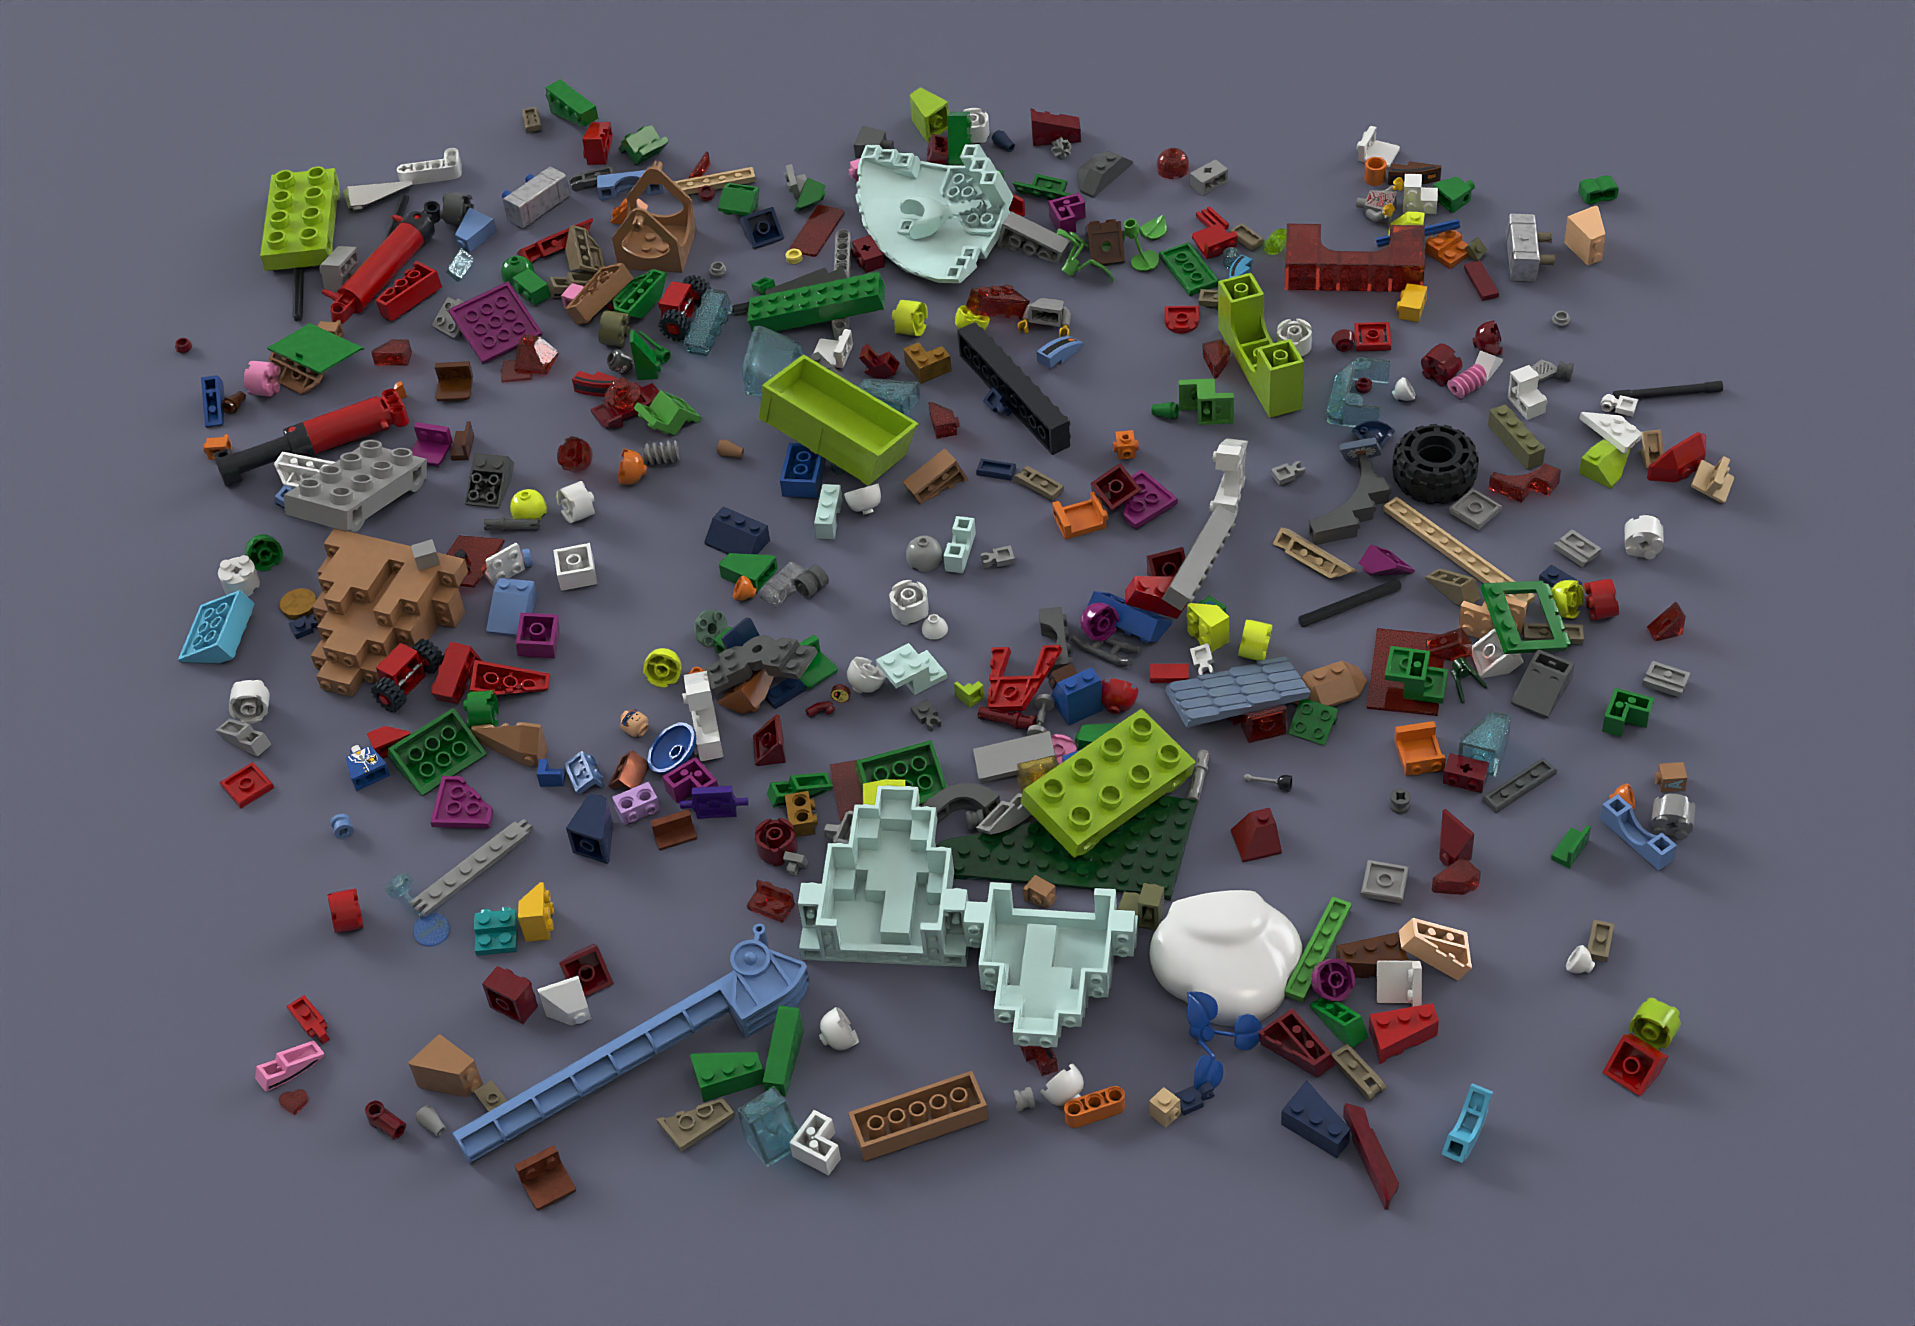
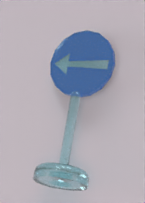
[385,873,450,946]

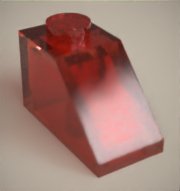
[371,339,412,366]
[1203,339,1230,379]
[928,402,960,439]
[1426,628,1472,661]
[1432,857,1481,895]

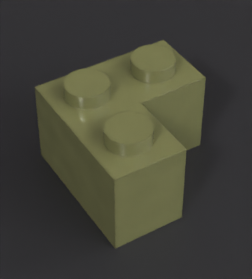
[1118,883,1165,931]

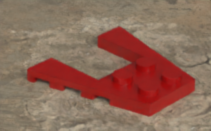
[987,645,1062,711]

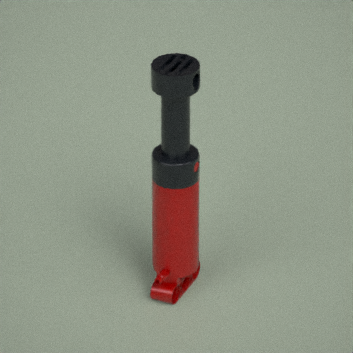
[213,388,410,487]

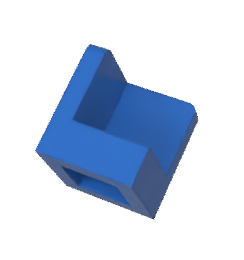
[537,759,566,787]

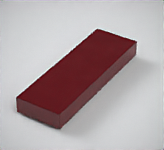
[1464,261,1499,301]

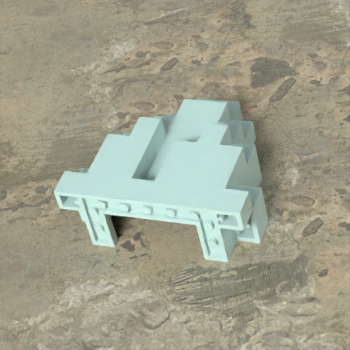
[798,785,969,967]
[963,882,1138,1048]

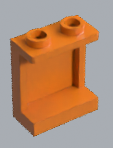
[1052,491,1109,540]
[1394,721,1446,776]

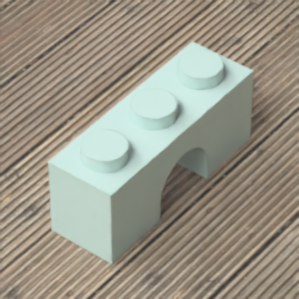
[814,484,843,539]
[944,516,976,573]

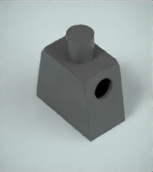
[854,126,894,158]

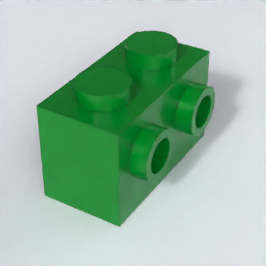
[512,268,551,306]

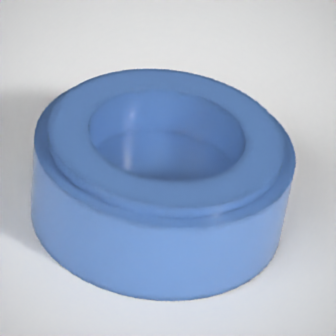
[522,549,532,567]

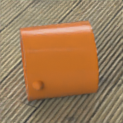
[1364,157,1387,186]

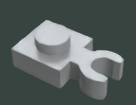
[1271,461,1306,486]
[981,545,1015,568]

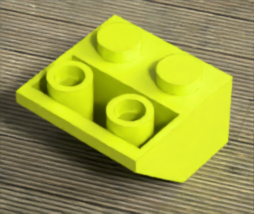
[1187,603,1229,653]

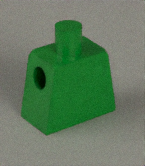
[1433,176,1475,213]

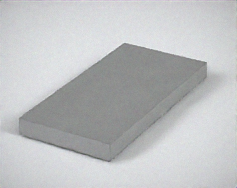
[973,731,1057,783]

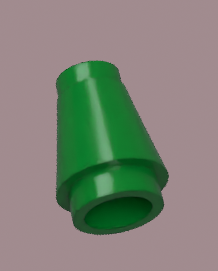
[1152,402,1179,419]

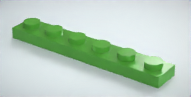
[1285,896,1352,1003]

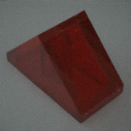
[1647,602,1686,641]

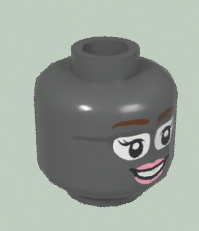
[607,349,633,374]

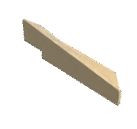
[1273,527,1357,579]

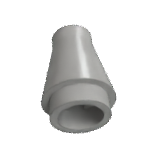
[415,1105,447,1137]

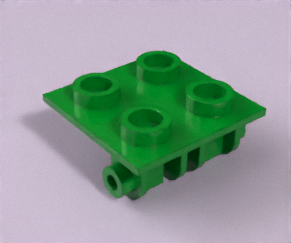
[1288,699,1338,746]

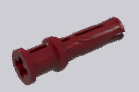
[977,706,1037,730]

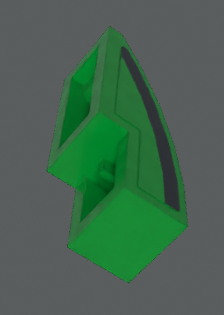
[767,772,833,808]

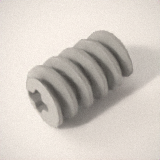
[642,440,680,465]

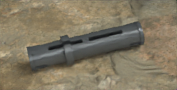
[484,517,540,532]

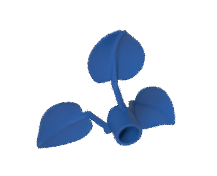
[1187,991,1263,1091]

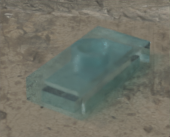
[446,248,474,282]

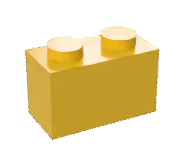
[1396,283,1427,322]

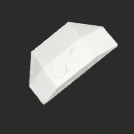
[274,452,335,488]

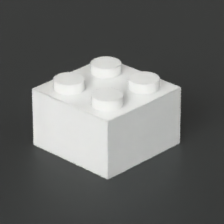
[553,543,597,591]

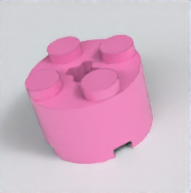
[244,361,281,397]

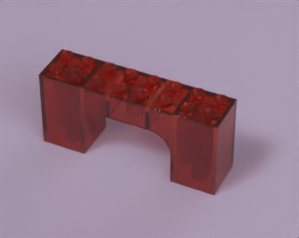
[1285,223,1425,292]

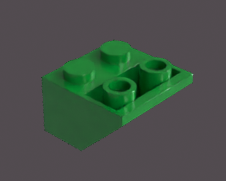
[718,183,759,217]

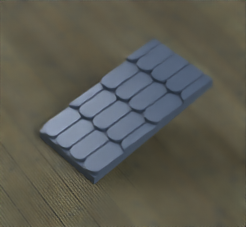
[1165,656,1311,728]

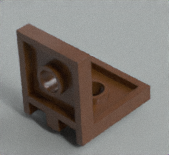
[1085,219,1125,265]

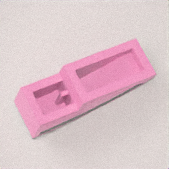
[255,1040,324,1092]

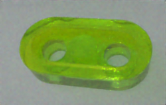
[1264,228,1290,255]

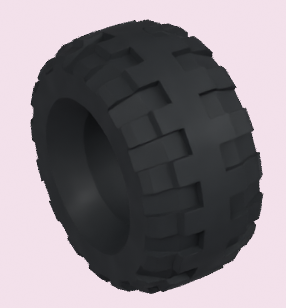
[1392,424,1479,505]

